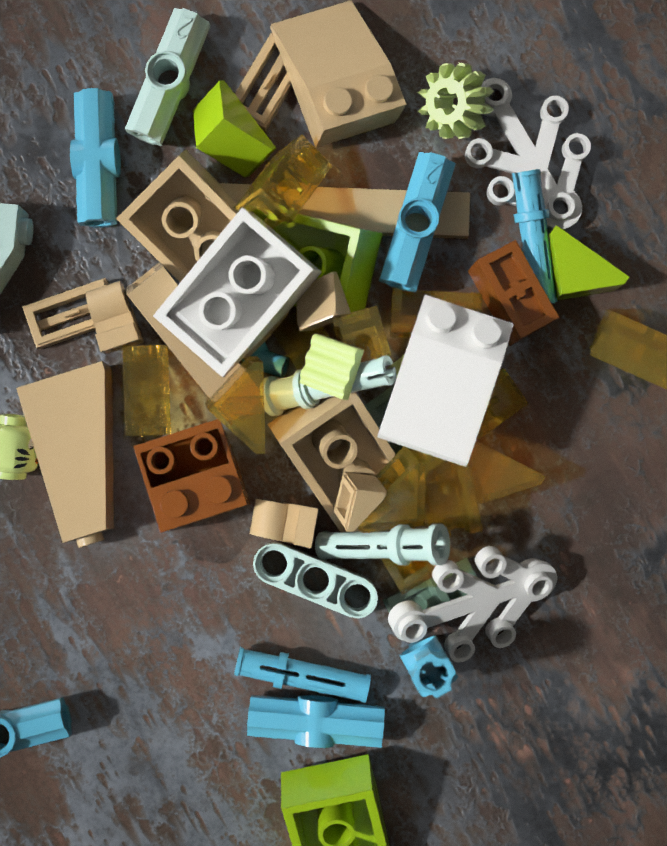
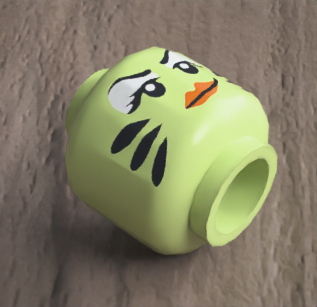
[0,414,39,480]

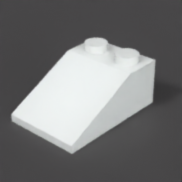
[153,208,321,377]
[377,295,514,467]

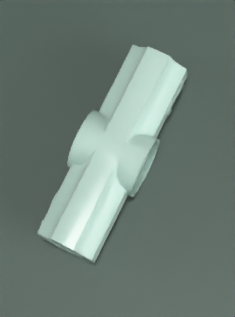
[125,8,210,146]

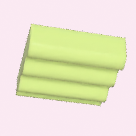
[299,333,364,400]

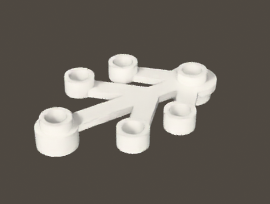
[465,78,591,230]
[388,546,557,662]

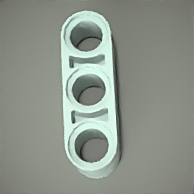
[253,542,378,619]

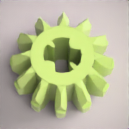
[417,63,494,139]

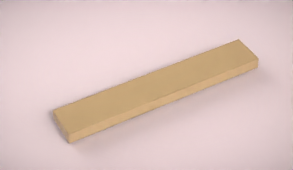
[219,183,470,239]

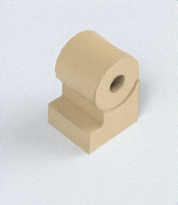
[85,281,144,354]
[249,499,319,548]

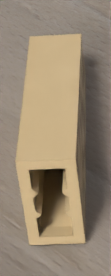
[125,262,260,423]
[16,361,114,548]

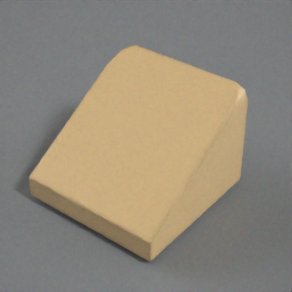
[296,272,351,331]
[334,472,387,532]

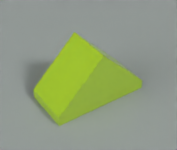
[193,80,277,177]
[548,225,629,300]

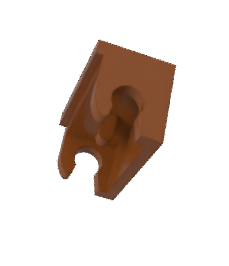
[468,240,559,346]

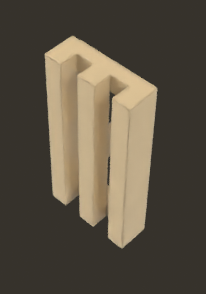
[235,33,292,132]
[22,278,109,349]

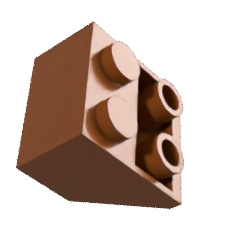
[133,418,251,533]

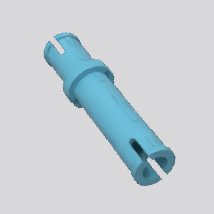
[512,169,558,303]
[234,647,371,703]

